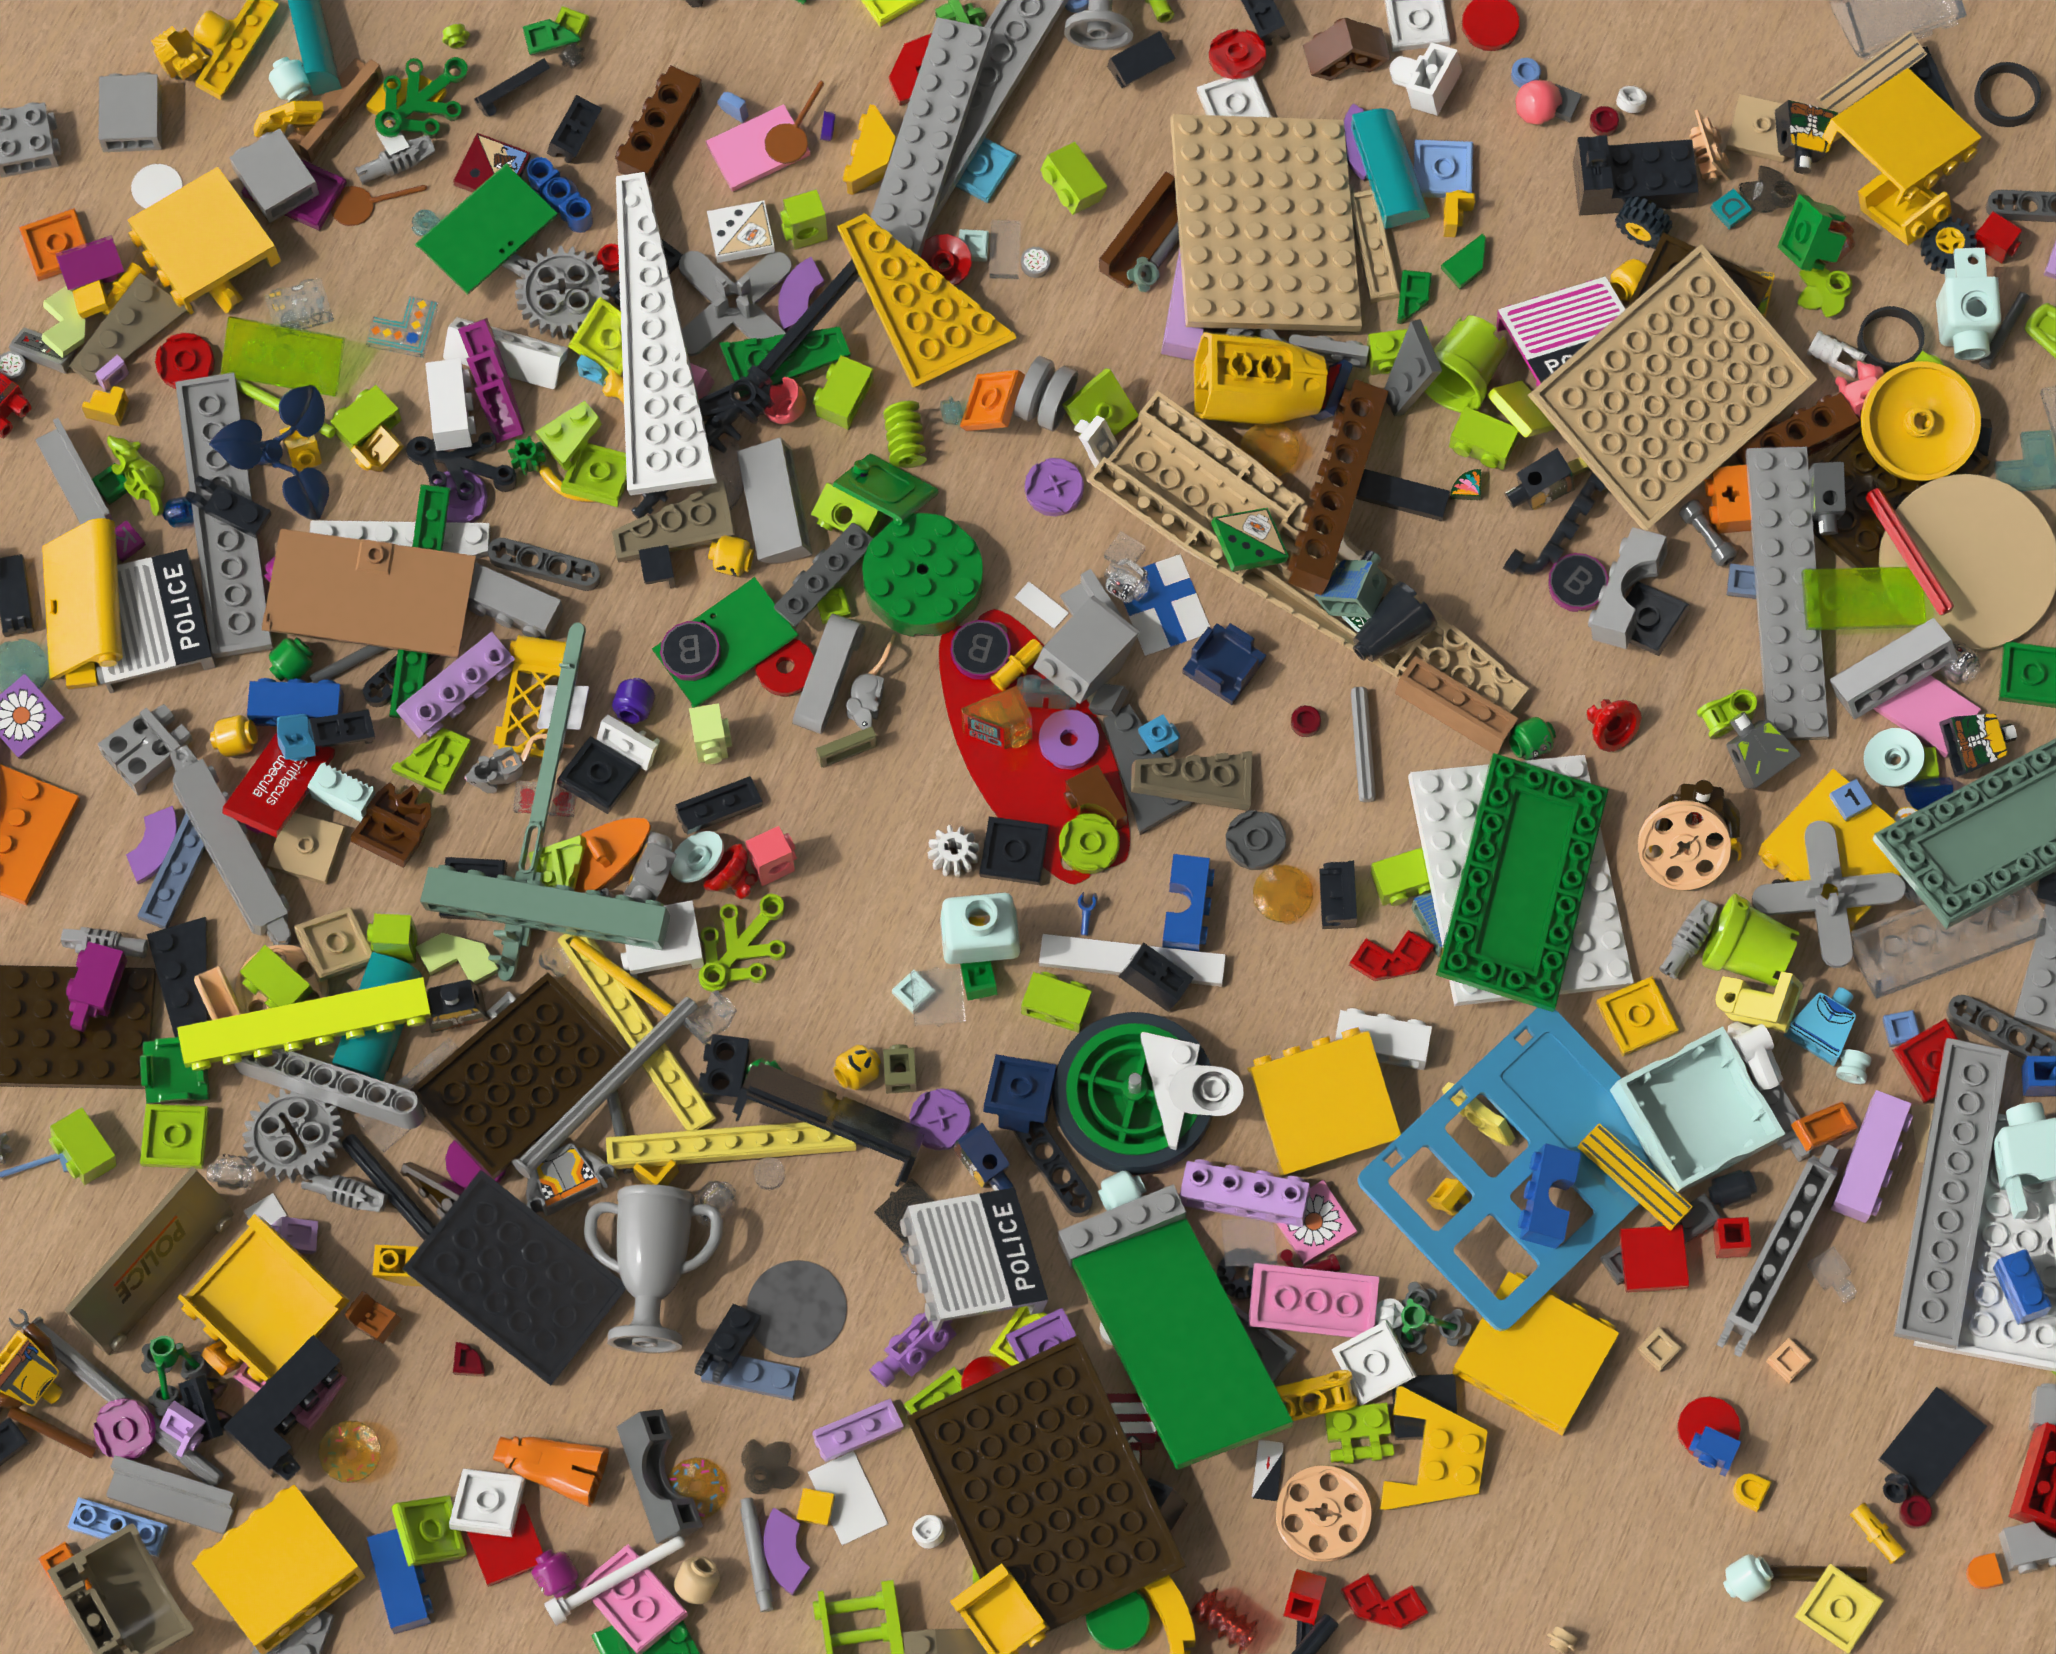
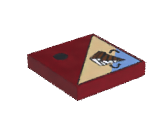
[453,133,531,193]

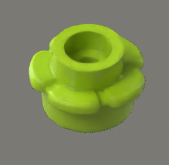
[442,24,470,49]

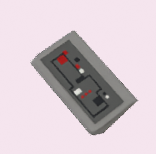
[9,328,78,374]

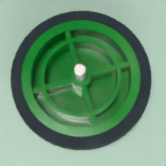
[1052,1012,1213,1175]

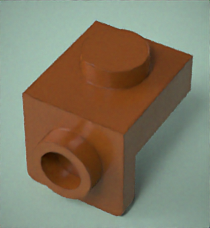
[345,1291,402,1344]

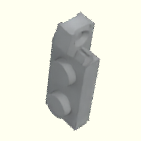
[1758,1083,1812,1162]

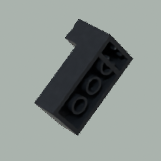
[1573,135,1699,216]
[223,1335,343,1482]

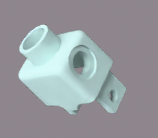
[1936,248,2001,361]
[940,893,1020,964]
[1992,1102,2056,1219]

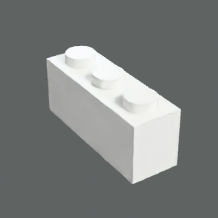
[426,358,476,451]
[1335,1008,1432,1070]

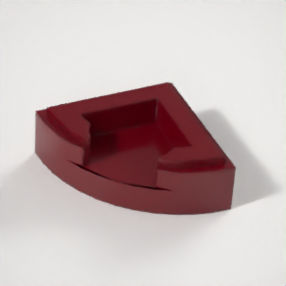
[453,1342,485,1377]

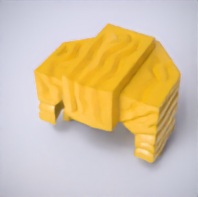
[151,26,210,80]

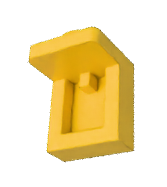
[351,425,404,472]

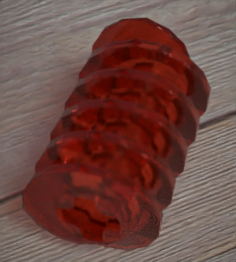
[1190,1587,1260,1654]

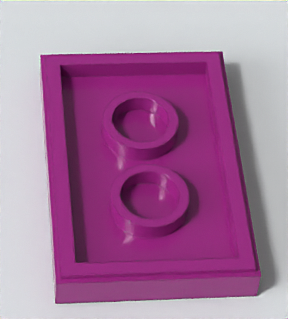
[241,159,347,231]

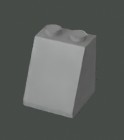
[1034,595,1140,704]

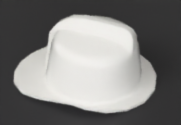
[1168,1065,1244,1116]

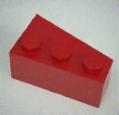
[2009,1422,2056,1535]

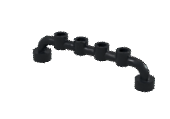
[1503,472,1605,575]

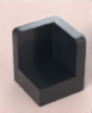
[638,545,676,589]

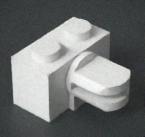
[1389,42,1462,116]

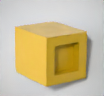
[82,386,129,427]
[633,1159,679,1186]

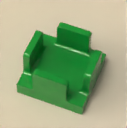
[1777,194,1846,272]
[140,1037,210,1104]

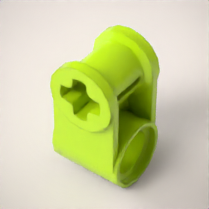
[1696,689,1757,739]

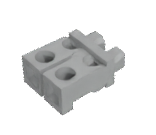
[98,704,193,795]

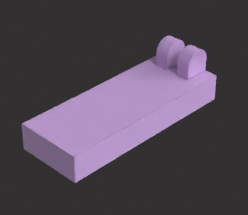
[812,1398,904,1462]

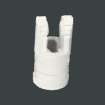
[1807,330,1867,378]

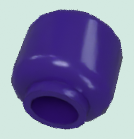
[612,678,655,724]

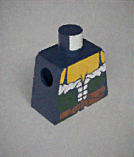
[953,1123,1014,1191]

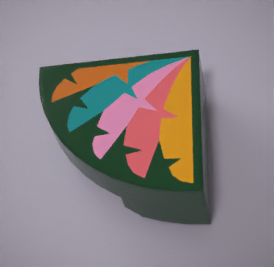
[1450,469,1481,500]

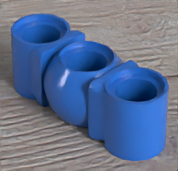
[527,157,593,233]

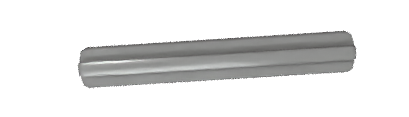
[1351,687,1376,802]

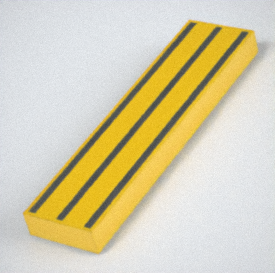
[1577,1123,1693,1231]

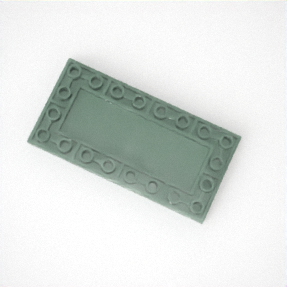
[1872,738,2056,929]

